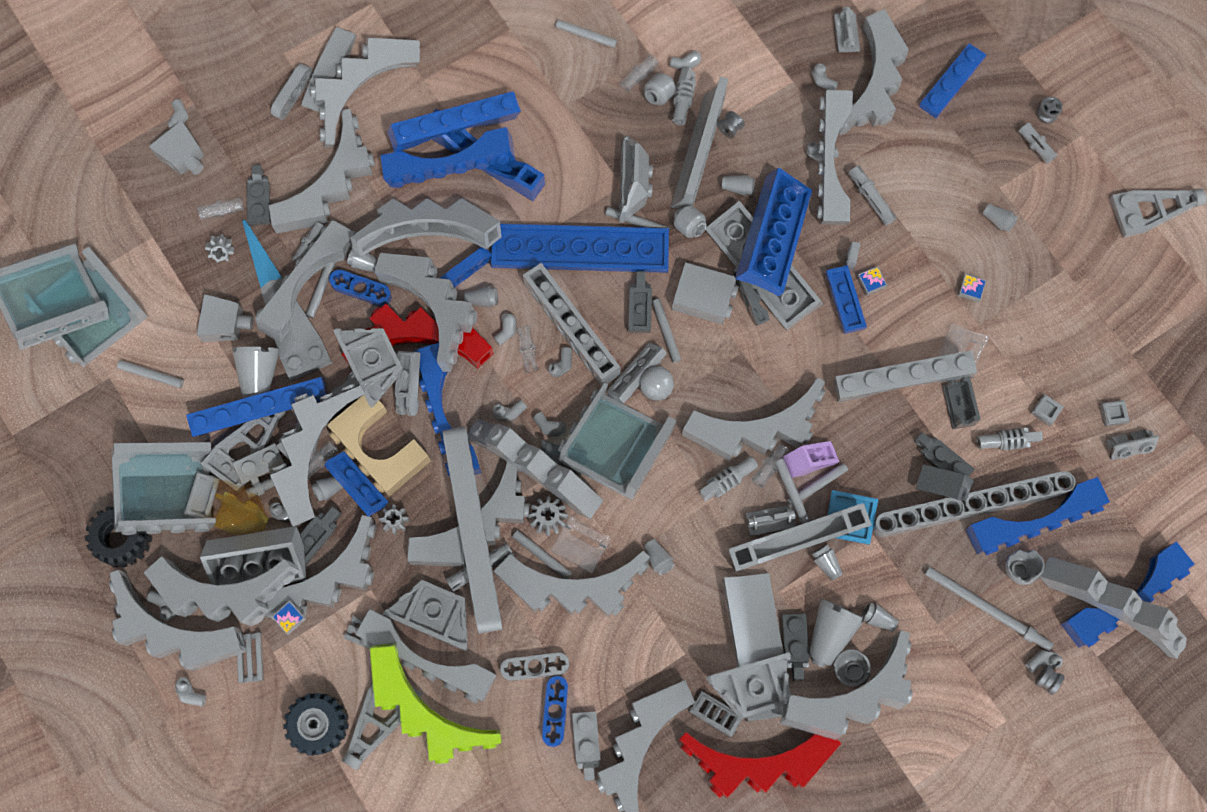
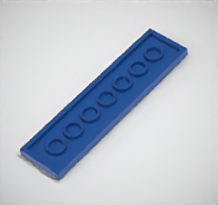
[491,224,669,273]

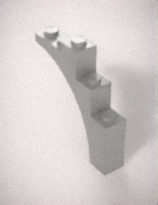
[838,9,909,135]
[310,38,420,148]
[269,109,375,234]
[351,198,501,257]
[374,253,477,372]
[682,378,826,461]
[270,384,364,527]
[467,419,604,519]
[408,462,530,567]
[264,515,377,619]
[494,551,650,618]
[144,556,300,626]
[1040,557,1187,659]
[109,570,247,671]
[780,631,913,740]
[596,680,695,812]

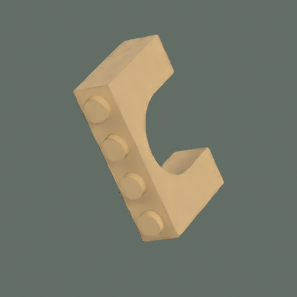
[327,395,431,497]

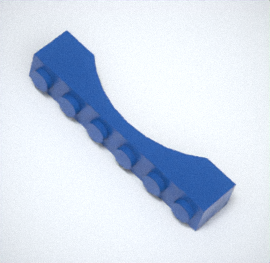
[387,91,521,152]
[432,108,545,202]
[381,127,516,188]
[414,343,482,476]
[186,377,329,437]
[966,477,1110,556]
[1060,541,1195,648]

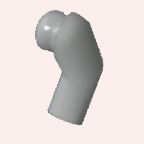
[670,51,701,70]
[812,63,838,90]
[806,142,839,162]
[493,313,517,346]
[548,347,572,377]
[492,400,527,421]
[533,412,566,436]
[269,502,290,522]
[147,590,175,621]
[1025,650,1063,673]
[175,677,206,707]

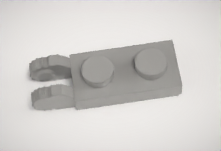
[395,351,420,416]

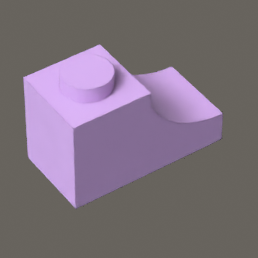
[783,441,839,478]

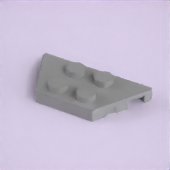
[333,329,403,408]
[382,580,468,651]
[706,652,791,719]

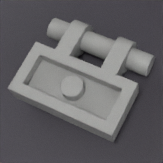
[231,443,284,498]

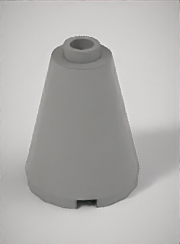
[232,347,279,399]
[809,598,865,668]

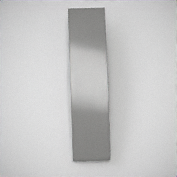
[301,27,357,112]

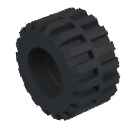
[85,506,152,568]

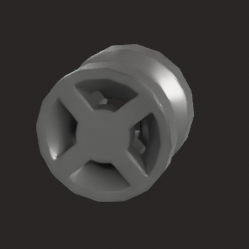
[1036,97,1063,124]
[717,111,745,139]
[1035,665,1065,695]

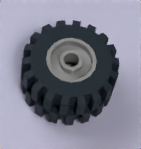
[283,693,349,756]

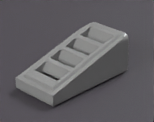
[690,692,743,738]

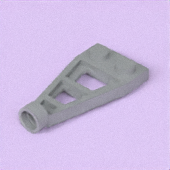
[1110,188,1207,238]
[201,412,286,493]
[341,683,422,771]

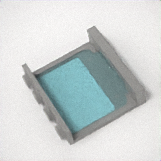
[0,244,109,350]
[23,247,148,367]
[558,383,677,500]
[111,442,216,535]

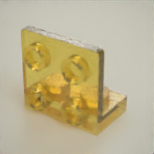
[214,492,269,536]

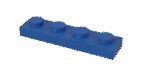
[919,43,986,119]

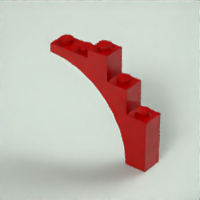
[341,304,494,369]
[678,733,842,798]

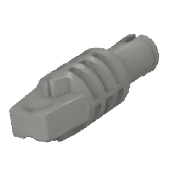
[672,67,696,125]
[976,427,1043,450]
[700,456,758,502]

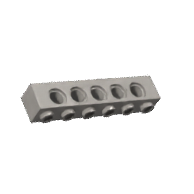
[523,263,620,387]

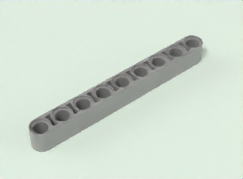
[442,426,503,634]
[873,471,1076,537]

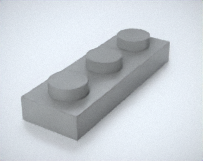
[607,343,667,403]

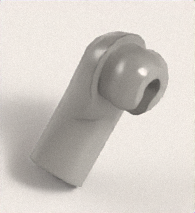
[168,99,188,129]

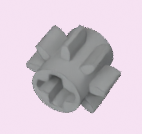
[205,234,234,263]
[379,505,410,535]

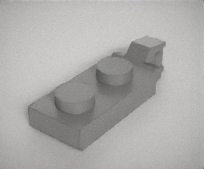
[572,711,600,781]

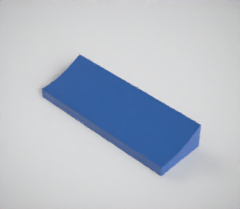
[735,167,812,296]

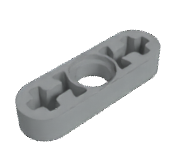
[271,63,313,120]
[500,653,569,681]

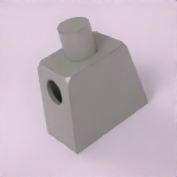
[149,121,204,175]
[197,295,254,342]

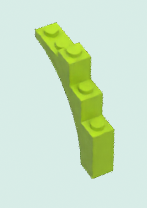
[370,643,501,764]

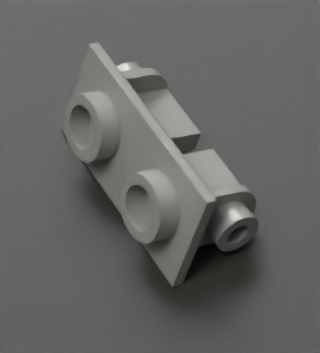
[834,7,860,53]
[1106,429,1159,460]
[745,505,795,536]

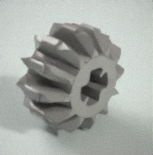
[528,496,568,536]

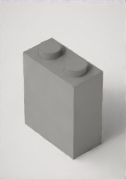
[672,262,739,325]

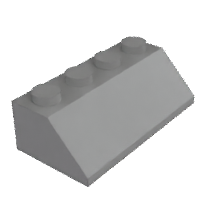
[200,526,306,585]

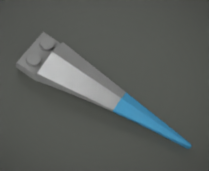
[243,220,332,382]

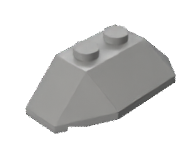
[619,135,653,223]

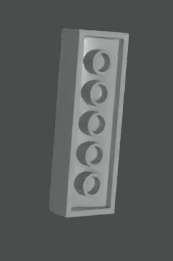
[671,77,728,209]
[706,201,823,330]
[722,573,791,722]

